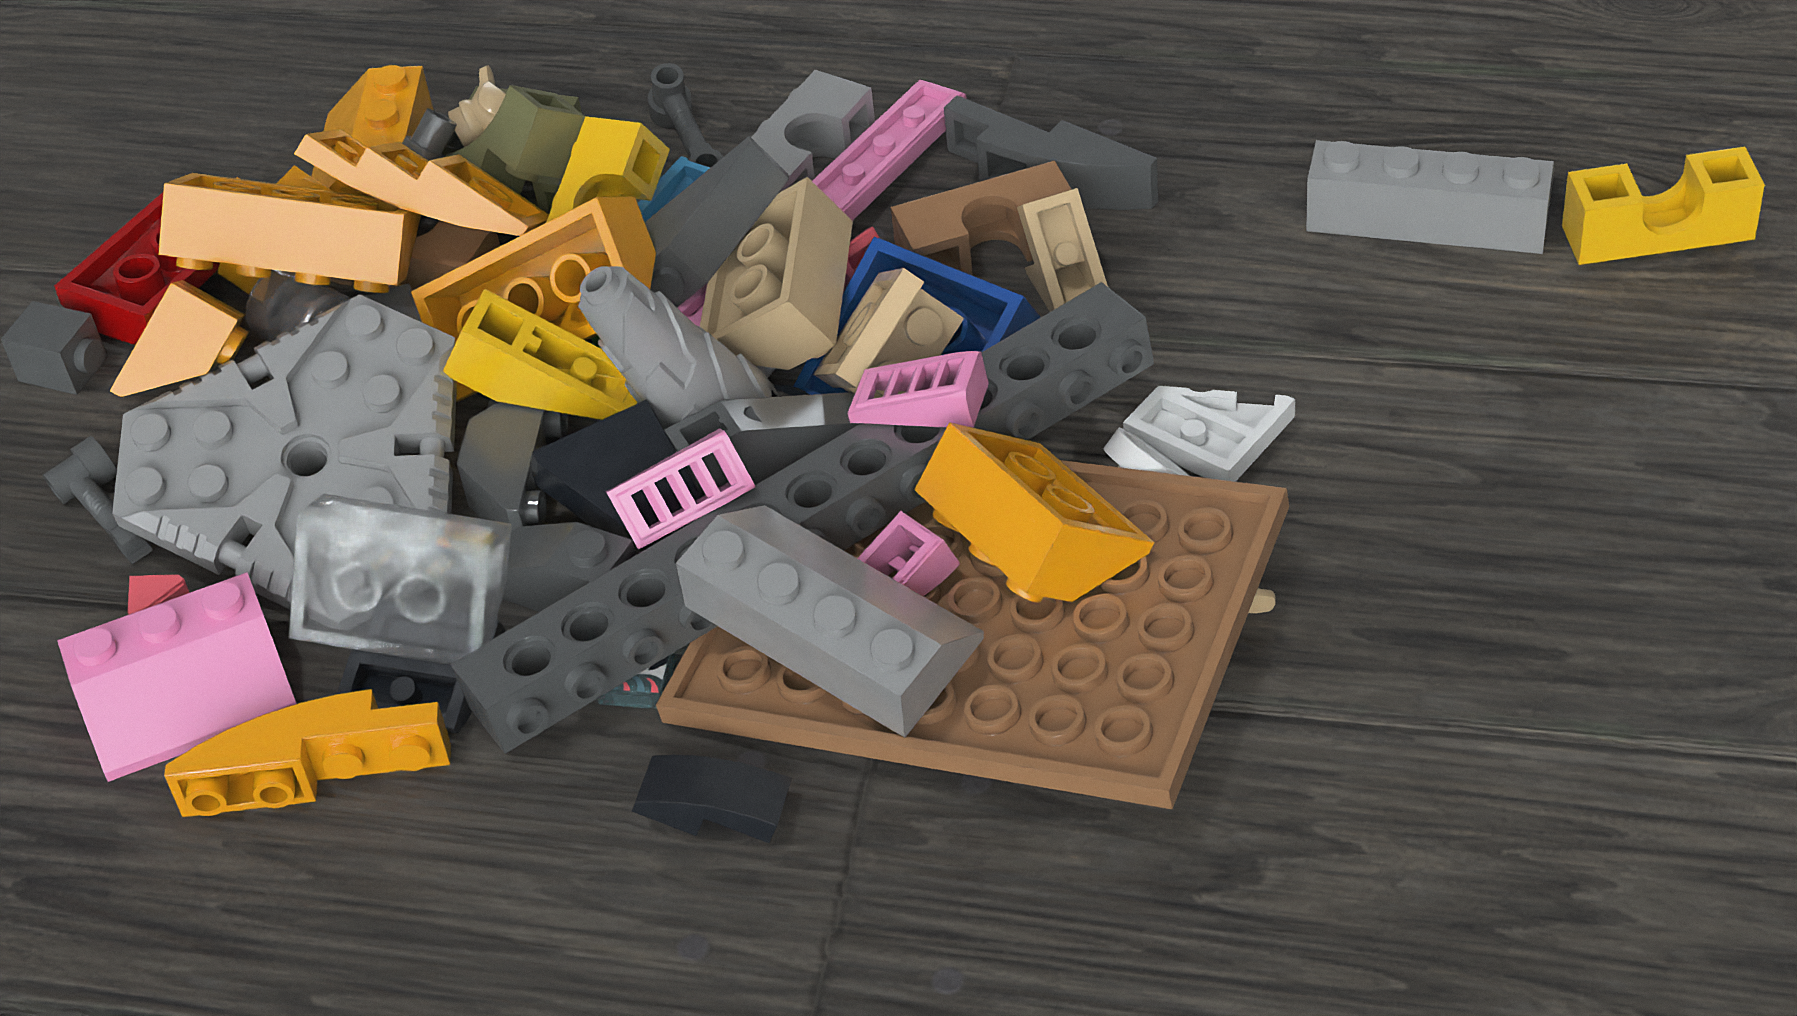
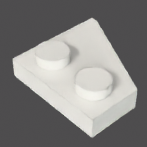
[1123,386,1295,482]

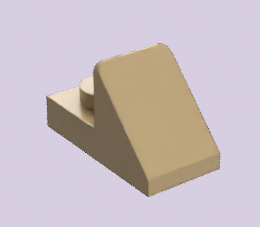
[1017,188,1108,312]

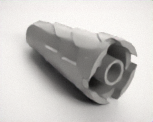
[578,266,779,432]

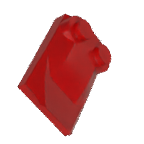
[54,191,220,345]

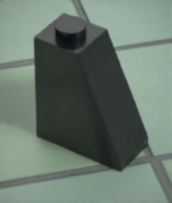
[532,400,701,555]

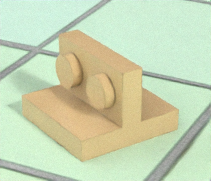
[813,268,964,399]

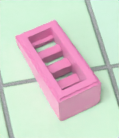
[847,351,989,428]
[606,428,755,549]
[857,511,960,596]

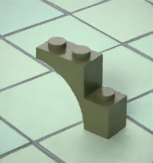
[443,85,585,195]

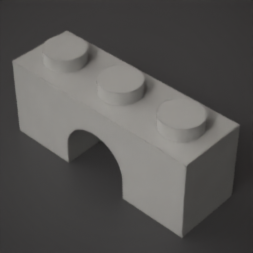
[751,70,875,193]

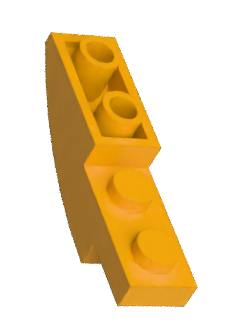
[164,689,451,817]

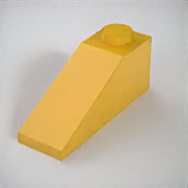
[443,289,637,420]

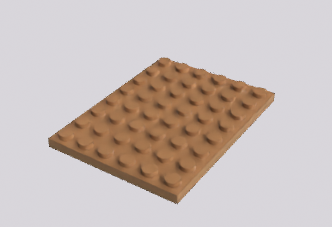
[656,460,1289,809]

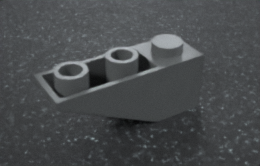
[664,392,860,497]

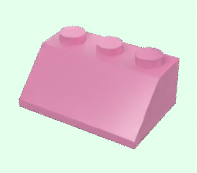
[57,572,297,782]

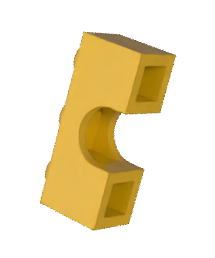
[546,116,670,223]
[1562,146,1765,265]

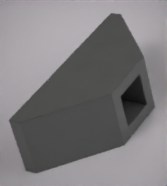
[457,402,568,530]

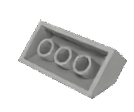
[1306,140,1554,254]
[676,505,984,738]

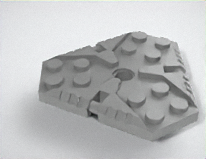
[112,294,457,636]

